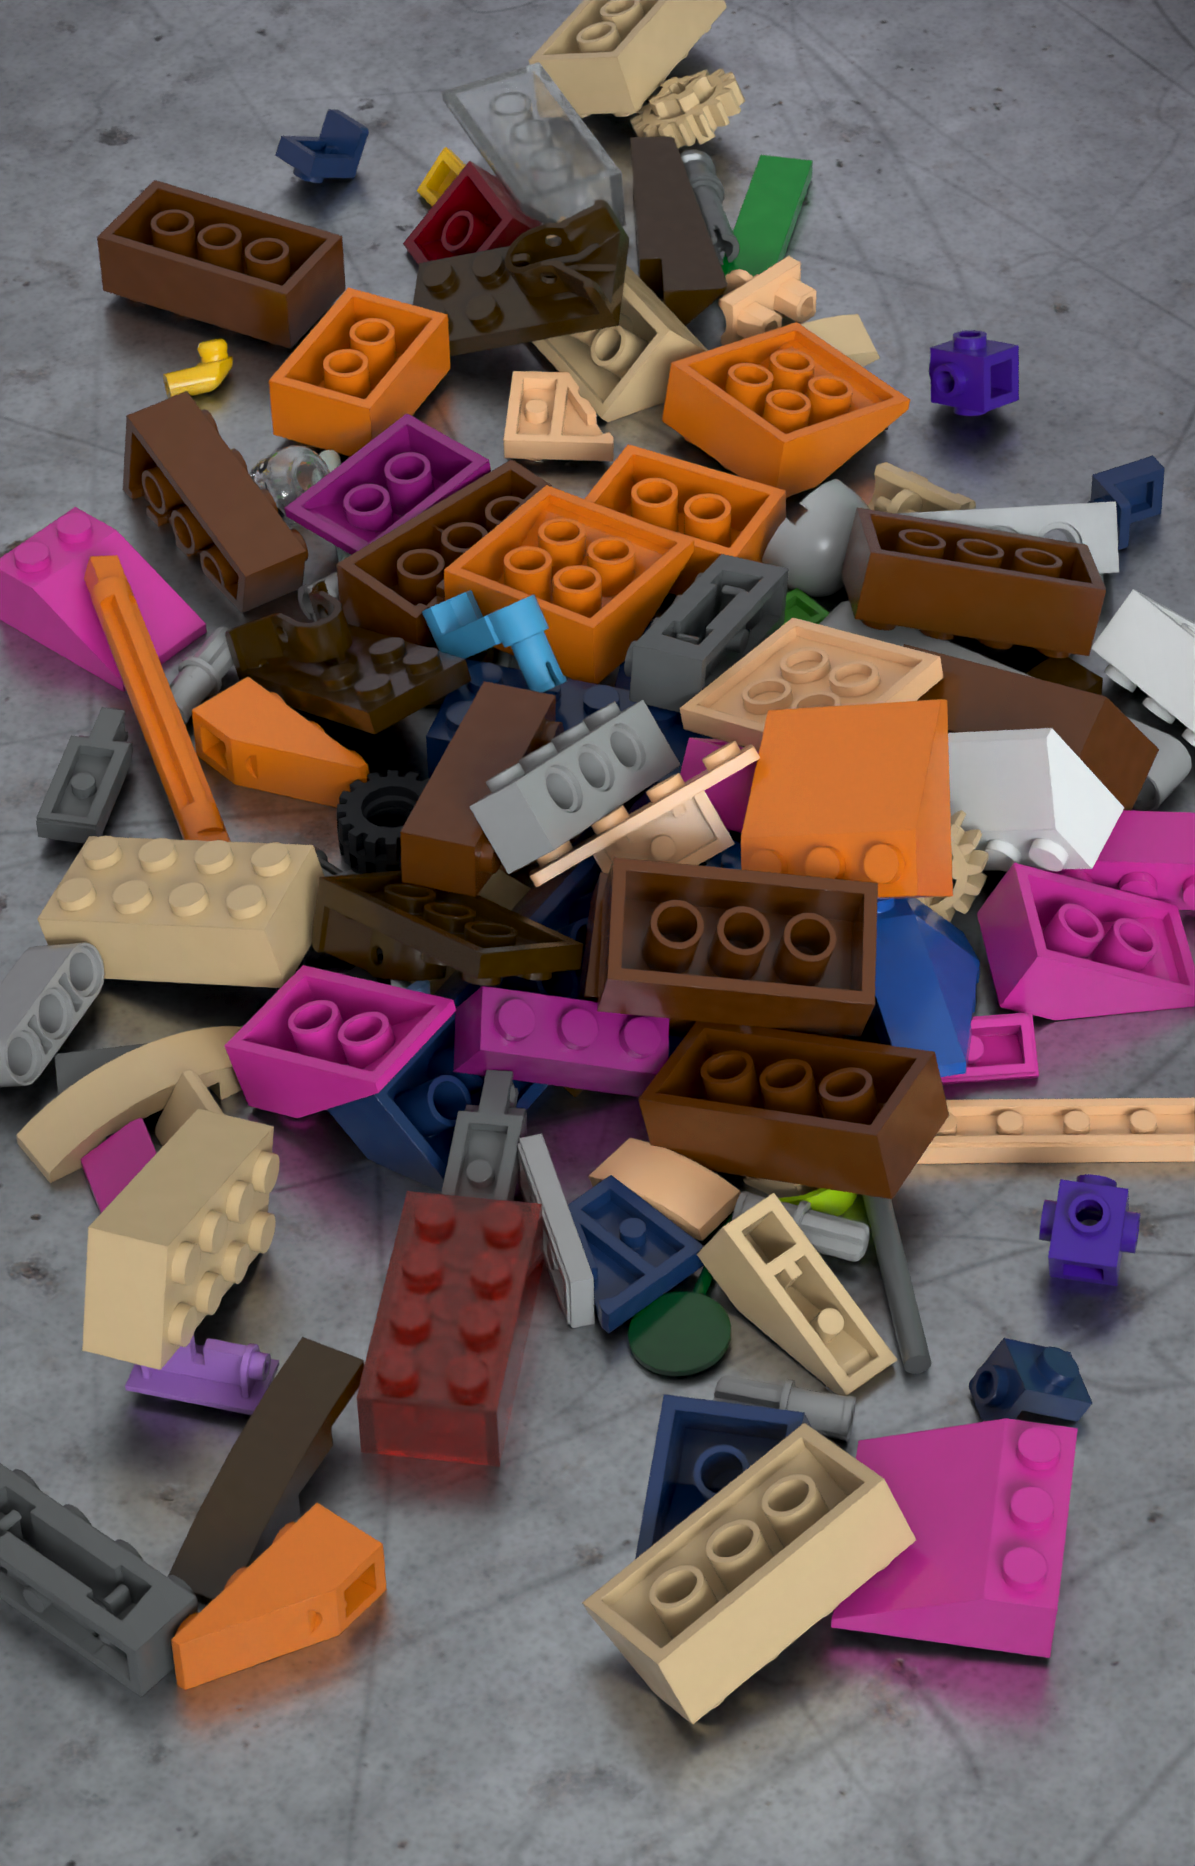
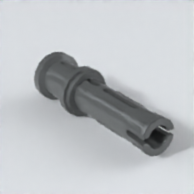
[680,150,740,265]

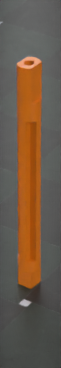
[84,555,231,842]

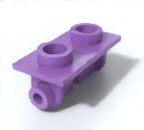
[125,1335,280,1415]

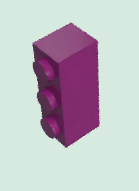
[454,986,669,1097]

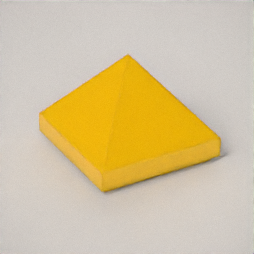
[417,147,466,207]

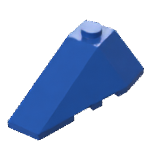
[869,898,980,1077]

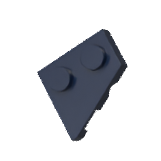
[568,1175,704,1333]

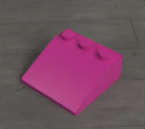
[831,1418,1078,1658]

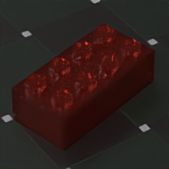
[357,1191,544,1467]

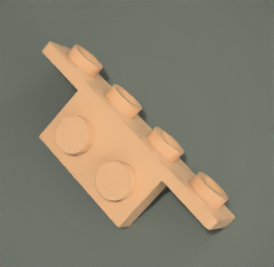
[529,740,760,887]

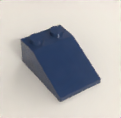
[635,1394,812,1559]

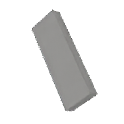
[517,1133,595,1329]

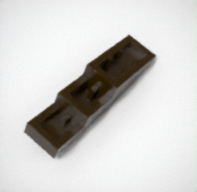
[168,1337,366,1606]

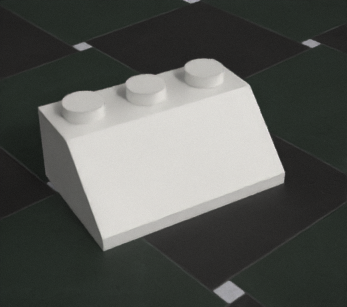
[1091,589,1195,747]
[948,728,1124,872]

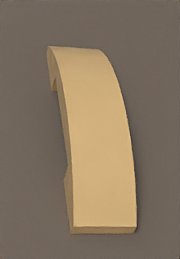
[16,1026,242,1183]

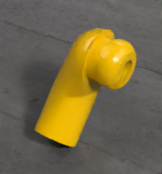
[163,338,233,398]

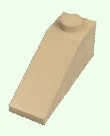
[697,1193,897,1396]

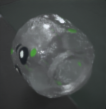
[249,446,330,527]

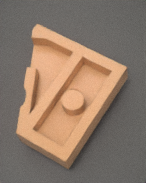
[503,371,614,461]

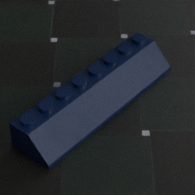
[327,783,713,1192]

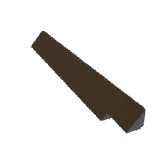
[630,136,728,326]

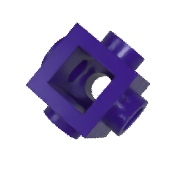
[929,330,1019,416]
[1039,1174,1141,1286]

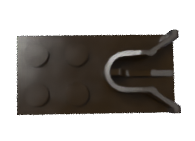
[413,200,630,356]
[225,581,472,734]
[312,871,584,986]

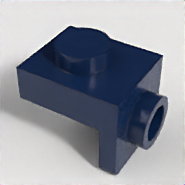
[275,109,369,183]
[1088,455,1165,550]
[969,1338,1093,1422]

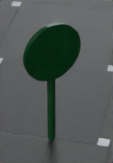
[628,1211,734,1376]

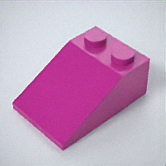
[0,507,207,692]
[977,863,1195,1021]
[224,965,457,1118]

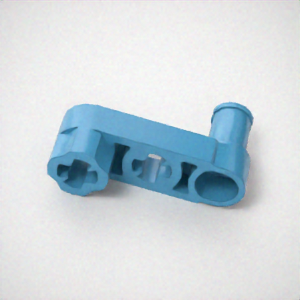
[422,590,567,693]

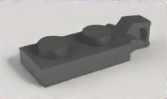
[36,707,133,843]
[435,1070,527,1245]

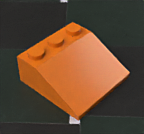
[662,322,910,498]
[444,485,694,684]
[741,699,953,900]

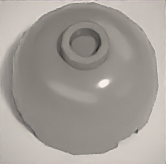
[762,479,871,598]

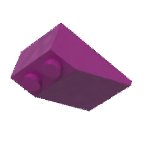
[284,413,491,555]

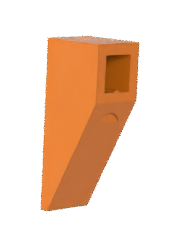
[192,677,370,808]
[171,1503,387,1690]

